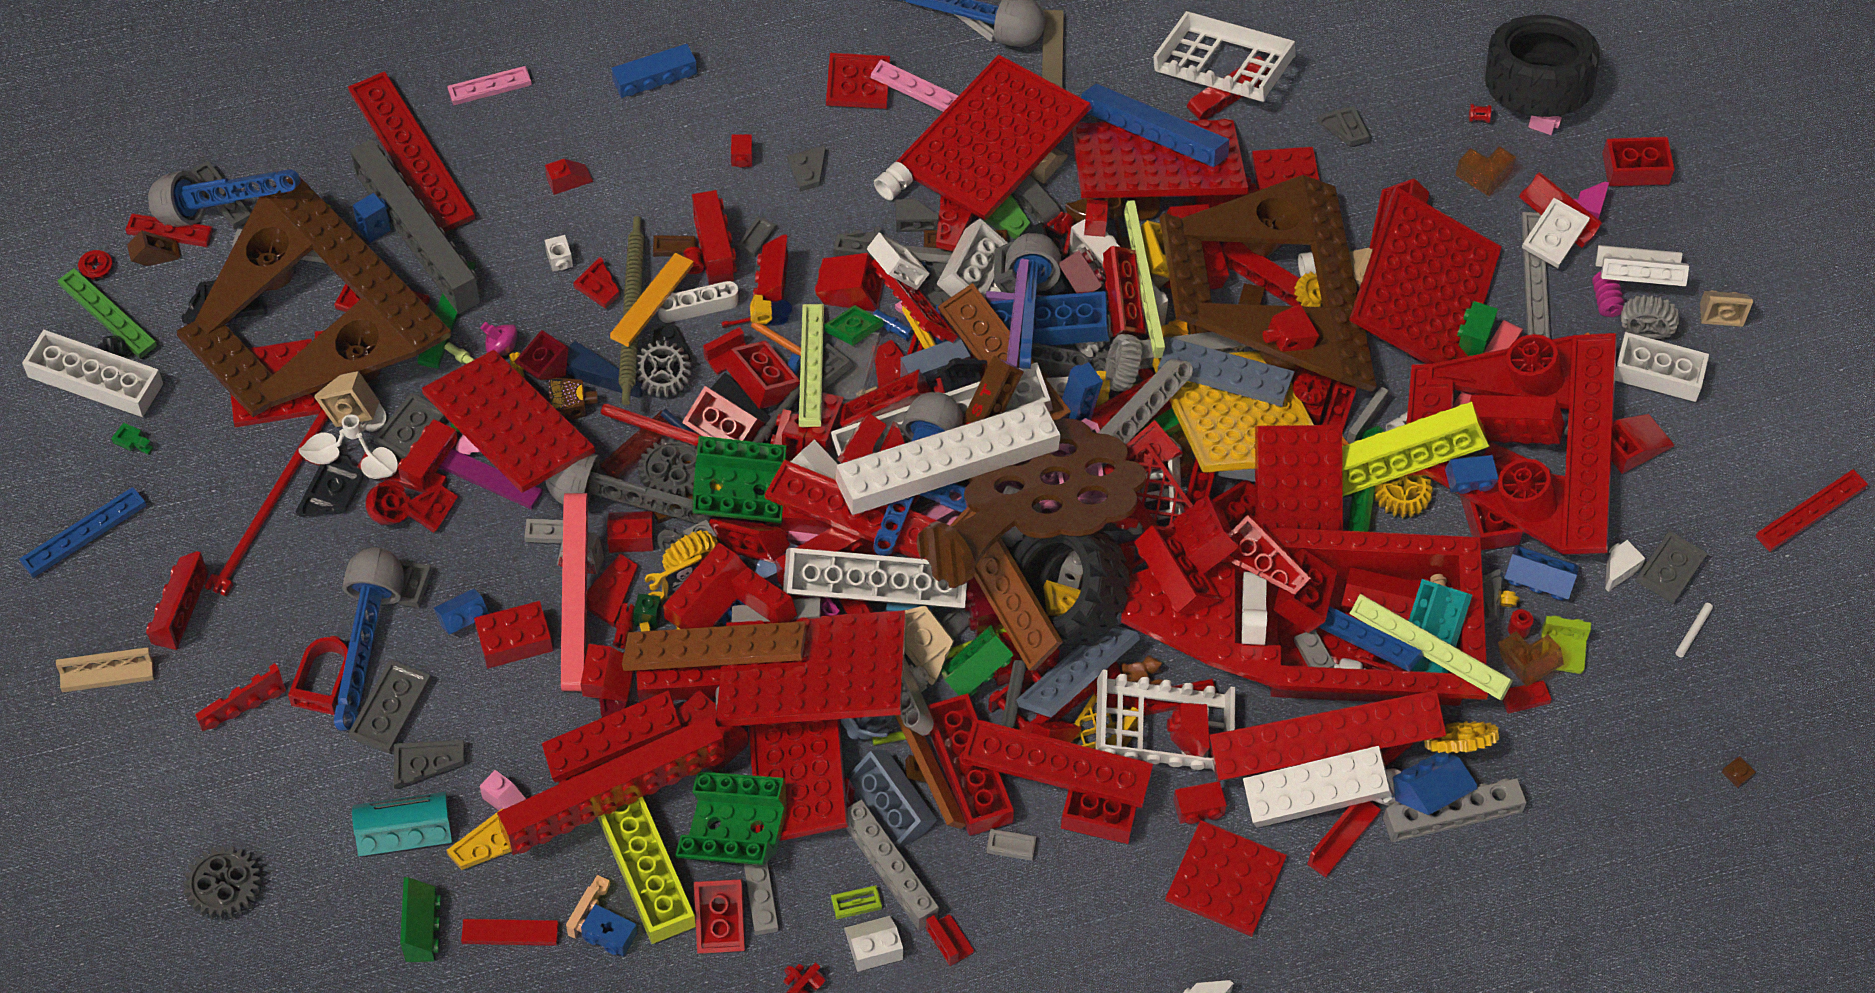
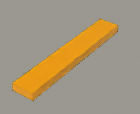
[610,253,693,347]

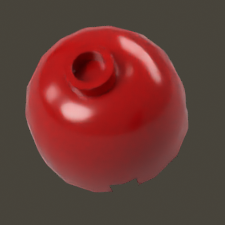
[365,480,411,526]

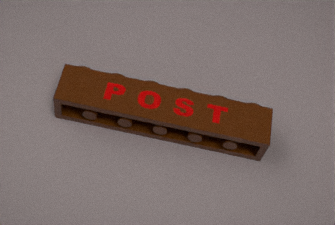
[956,356,1024,487]

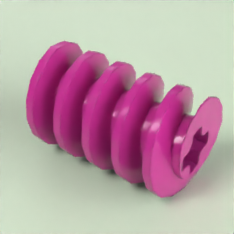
[1592,271,1624,317]

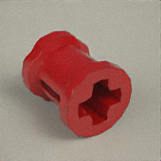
[1469,104,1491,123]
[683,247,704,274]

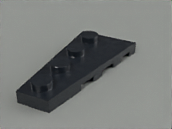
[710,372,778,444]

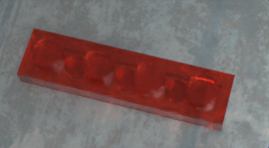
[600,410,671,479]

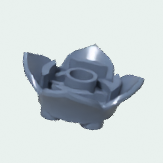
[840,715,893,739]

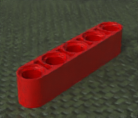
[1187,56,1271,120]
[1221,242,1302,306]

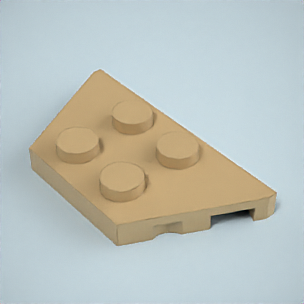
[905,605,954,686]

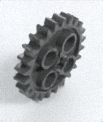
[638,437,697,498]
[183,846,262,920]

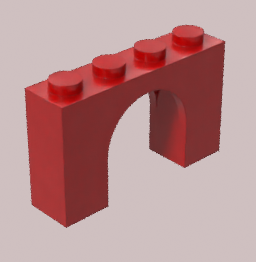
[837,413,920,507]

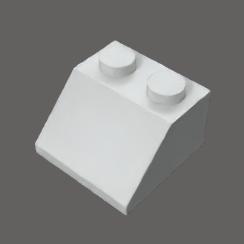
[844,916,903,972]

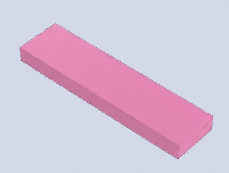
[447,66,532,106]

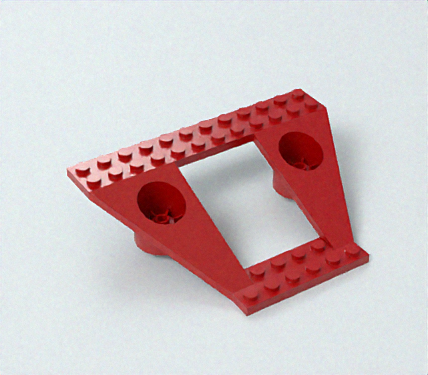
[1405,333,1617,554]

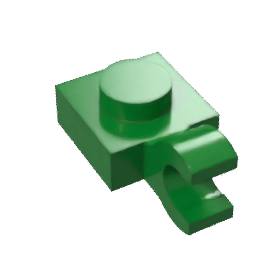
[111,422,153,455]

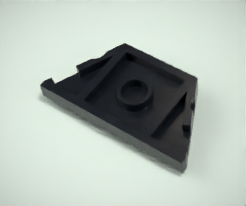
[181,280,265,324]
[296,451,364,517]

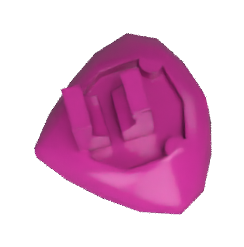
[480,322,517,356]

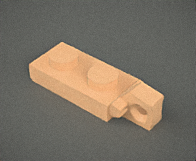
[566,875,610,939]

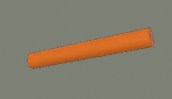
[751,323,801,356]

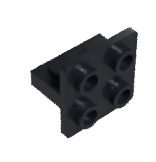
[930,358,988,393]

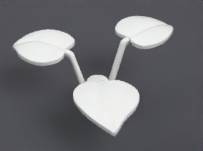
[298,403,398,479]

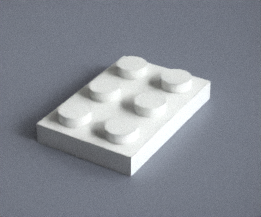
[1522,198,1590,268]

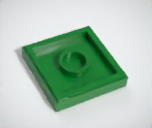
[823,305,884,346]

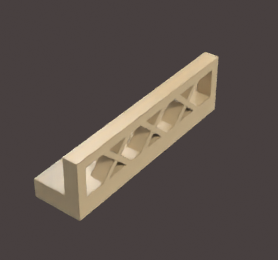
[56,647,154,692]

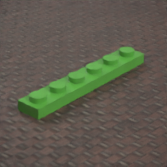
[57,268,157,359]

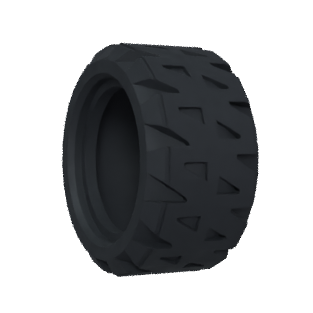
[1485,15,1600,117]
[1010,530,1130,647]

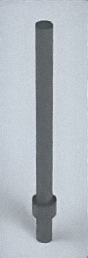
[752,384,800,443]

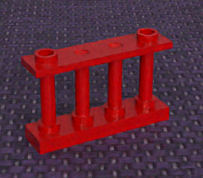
[988,648,1093,733]

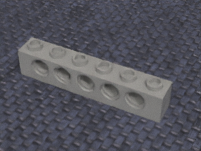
[1383,778,1526,842]
[846,800,939,931]

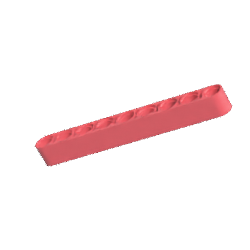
[561,493,588,691]

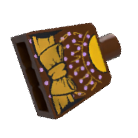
[548,378,598,421]

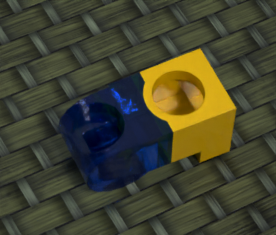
[750,294,793,325]

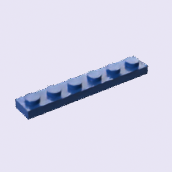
[19,487,147,578]
[1318,606,1423,672]

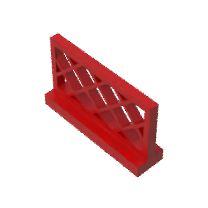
[1103,442,1193,531]

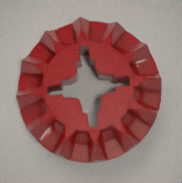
[78,250,113,280]
[1293,374,1327,404]

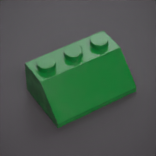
[941,625,1014,697]
[400,877,441,962]

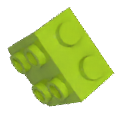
[1539,616,1591,674]

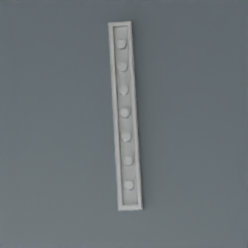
[1521,212,1550,338]

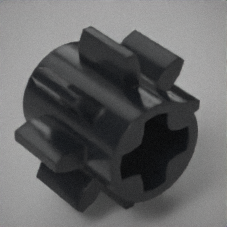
[98,335,126,357]

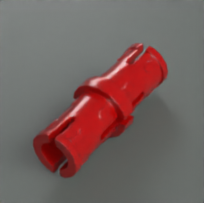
[613,603,635,649]

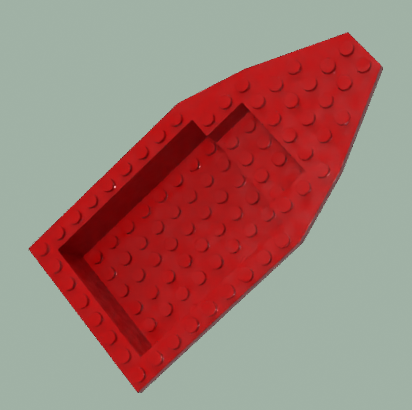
[1121,528,1488,706]

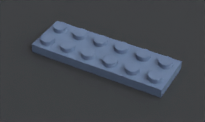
[1158,337,1294,407]
[1017,625,1140,717]

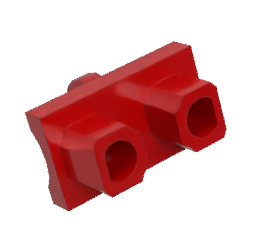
[783,962,826,993]

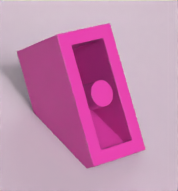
[1574,181,1609,219]

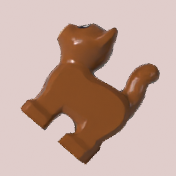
[1121,655,1163,685]

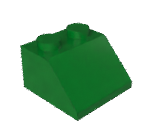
[1457,301,1498,356]

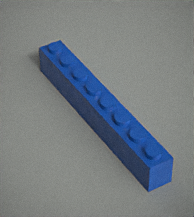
[1081,84,1229,167]

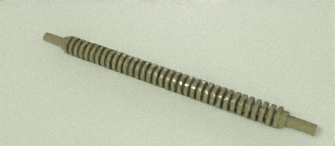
[618,216,645,405]

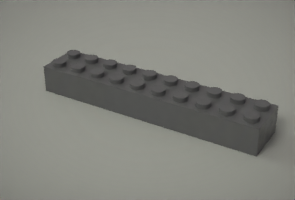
[350,139,481,314]

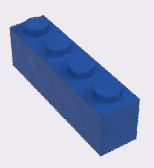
[611,44,697,98]
[1062,362,1103,421]

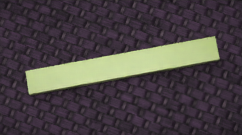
[1124,200,1165,358]
[799,304,824,427]
[1350,594,1513,700]

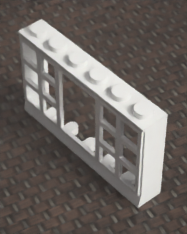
[1153,11,1296,102]
[1096,669,1235,772]

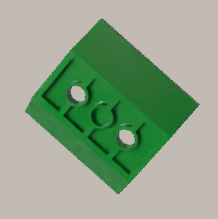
[692,436,786,523]
[675,772,787,865]

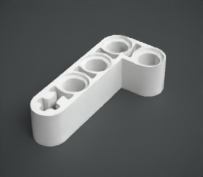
[657,281,739,323]
[1242,572,1267,645]

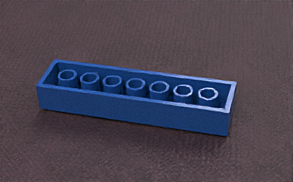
[936,291,1109,352]

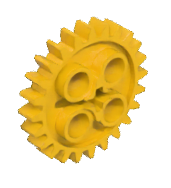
[1294,271,1322,307]
[1424,721,1499,753]

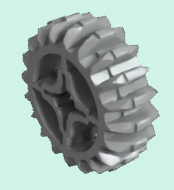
[1621,295,1679,340]
[1104,334,1142,392]
[636,340,691,398]

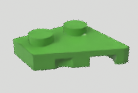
[984,195,1030,239]

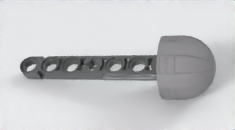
[545,454,730,526]

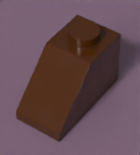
[127,230,180,266]

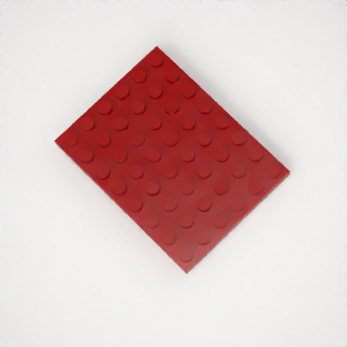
[896,54,1092,220]
[1071,119,1248,198]
[1349,187,1502,364]
[715,610,906,727]

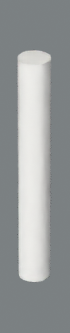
[1675,603,1713,657]

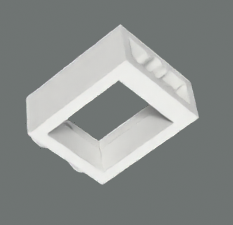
[867,233,930,290]

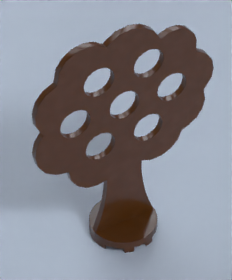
[917,418,1146,588]

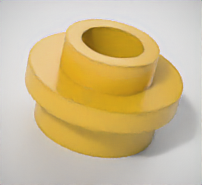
[1500,591,1520,607]

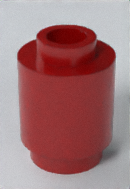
[1507,609,1533,640]

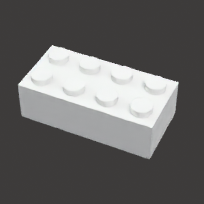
[937,219,1007,297]
[1615,332,1709,402]

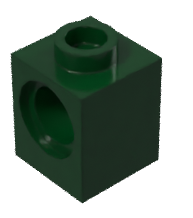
[633,593,662,629]

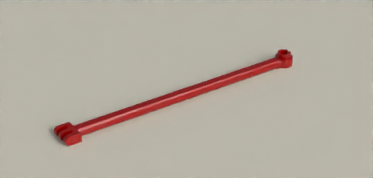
[205,408,329,596]

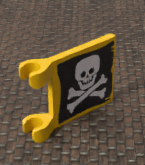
[645,555,702,604]

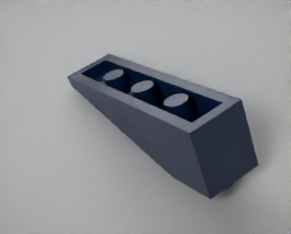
[566,341,643,398]

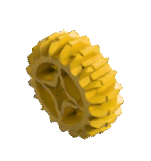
[1374,475,1433,519]
[662,530,718,571]

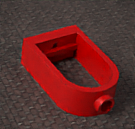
[288,636,348,715]

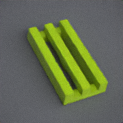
[831,885,882,920]

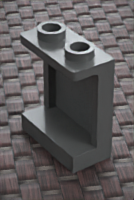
[994,242,1017,293]

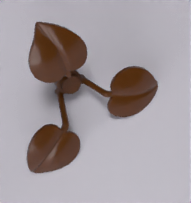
[1065,197,1161,249]

